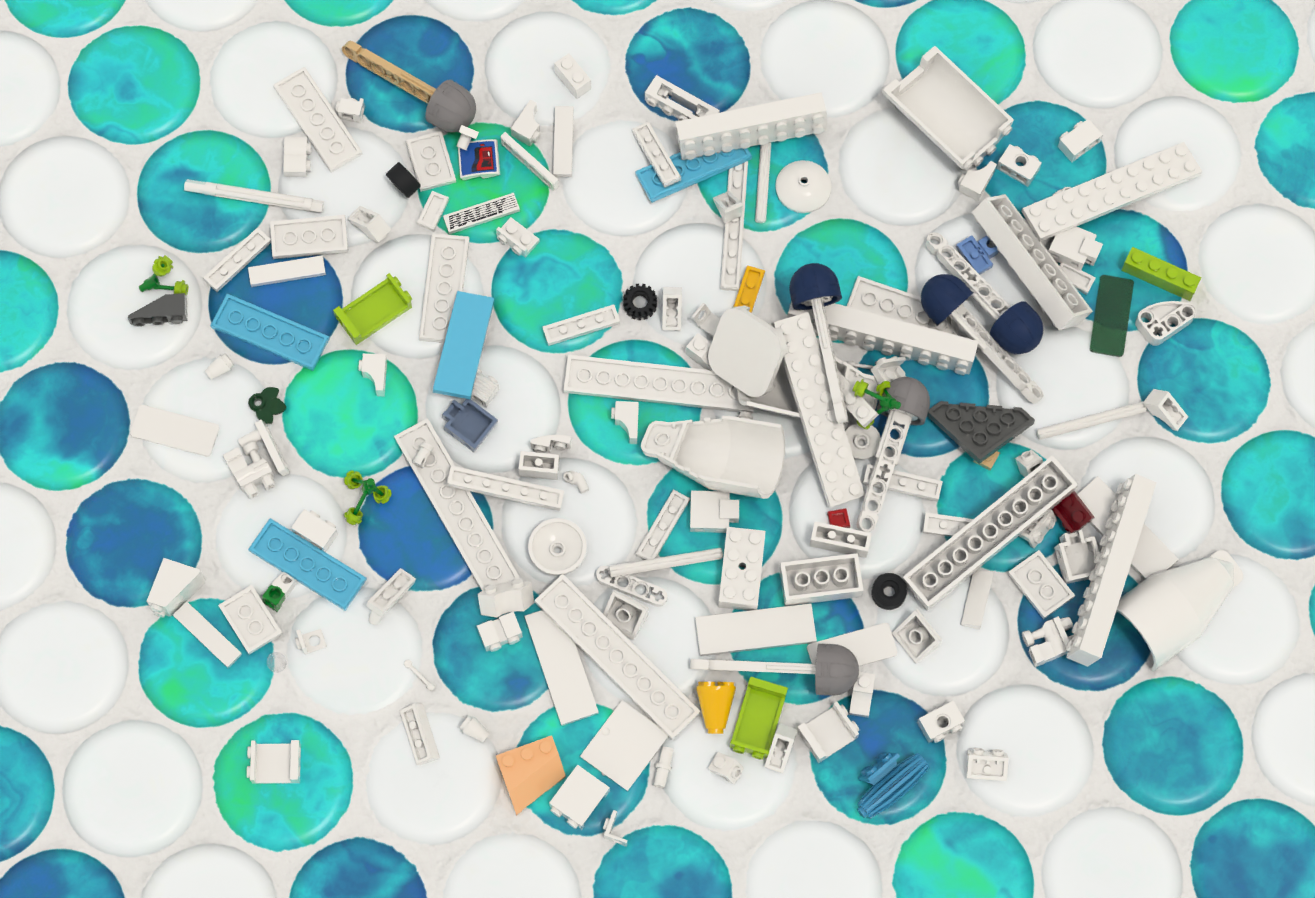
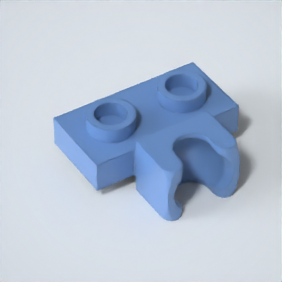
[956,235,999,275]

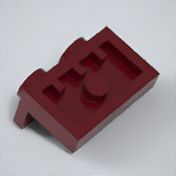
[1051,491,1095,533]

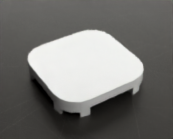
[708,305,790,397]

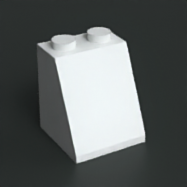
[147,558,206,618]

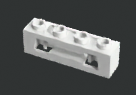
[645,75,720,121]

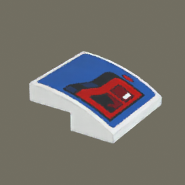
[458,139,500,181]

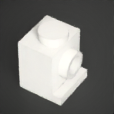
[336,98,365,123]

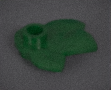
[248,387,286,424]

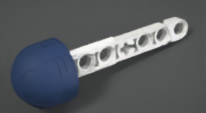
[925,232,1043,354]
[789,263,848,424]
[921,274,1044,404]

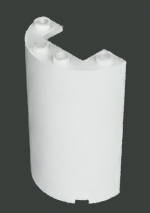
[883,46,1014,170]

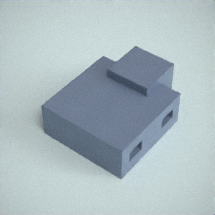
[442,399,498,452]

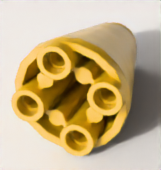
[696,682,736,734]

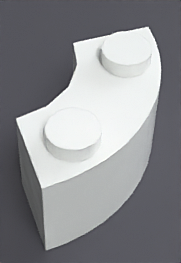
[478,579,535,618]

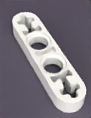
[596,566,667,607]

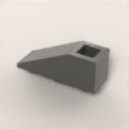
[128,293,188,326]

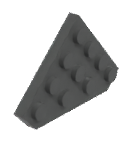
[927,401,1035,464]

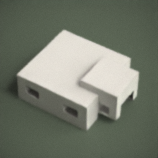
[1048,227,1103,271]
[690,491,739,533]
[1054,530,1099,584]

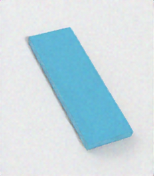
[635,148,752,203]
[433,291,494,399]
[210,294,330,371]
[248,518,367,611]

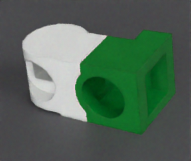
[262,572,297,612]

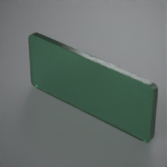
[1090,275,1134,357]

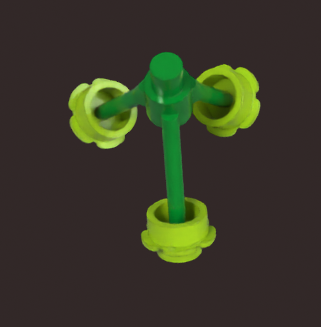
[139,255,189,295]
[852,379,901,429]
[344,470,392,525]

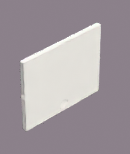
[580,700,669,792]

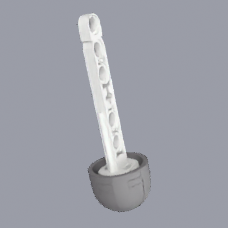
[856,377,930,532]
[690,643,859,696]

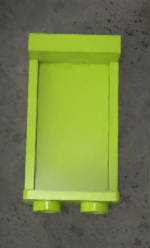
[333,273,412,345]
[730,677,788,760]

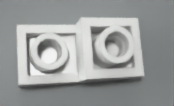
[530,435,572,453]

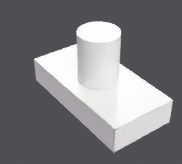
[457,125,479,151]

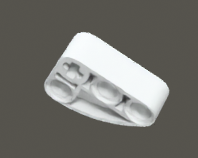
[1135,301,1197,346]

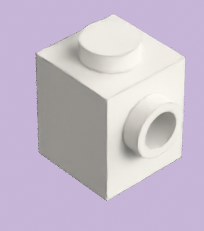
[1015,449,1043,477]

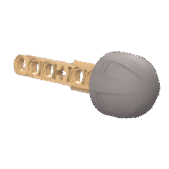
[342,41,476,132]

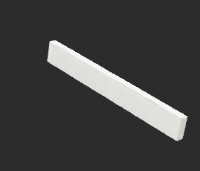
[720,161,748,291]

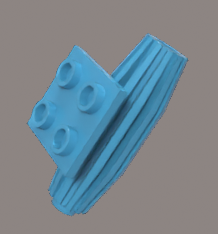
[857,752,930,819]

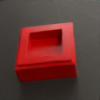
[827,508,850,528]

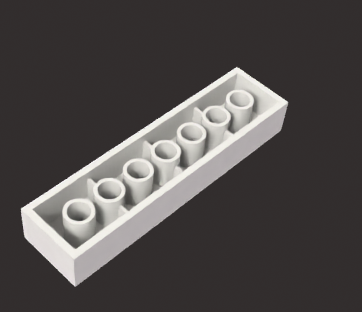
[675,92,827,160]
[971,194,1093,330]

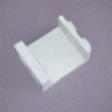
[797,702,860,763]
[247,740,301,784]
[549,765,610,830]

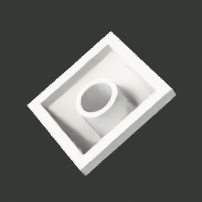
[603,590,648,640]
[892,609,942,663]

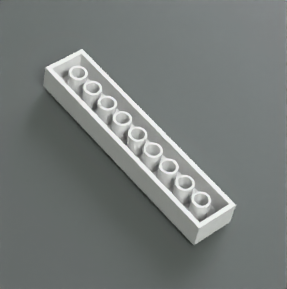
[787,301,979,375]
[903,455,1078,610]
[1066,474,1157,667]

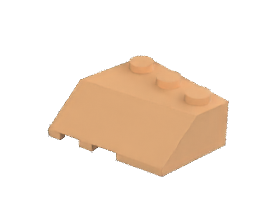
[496,735,566,816]

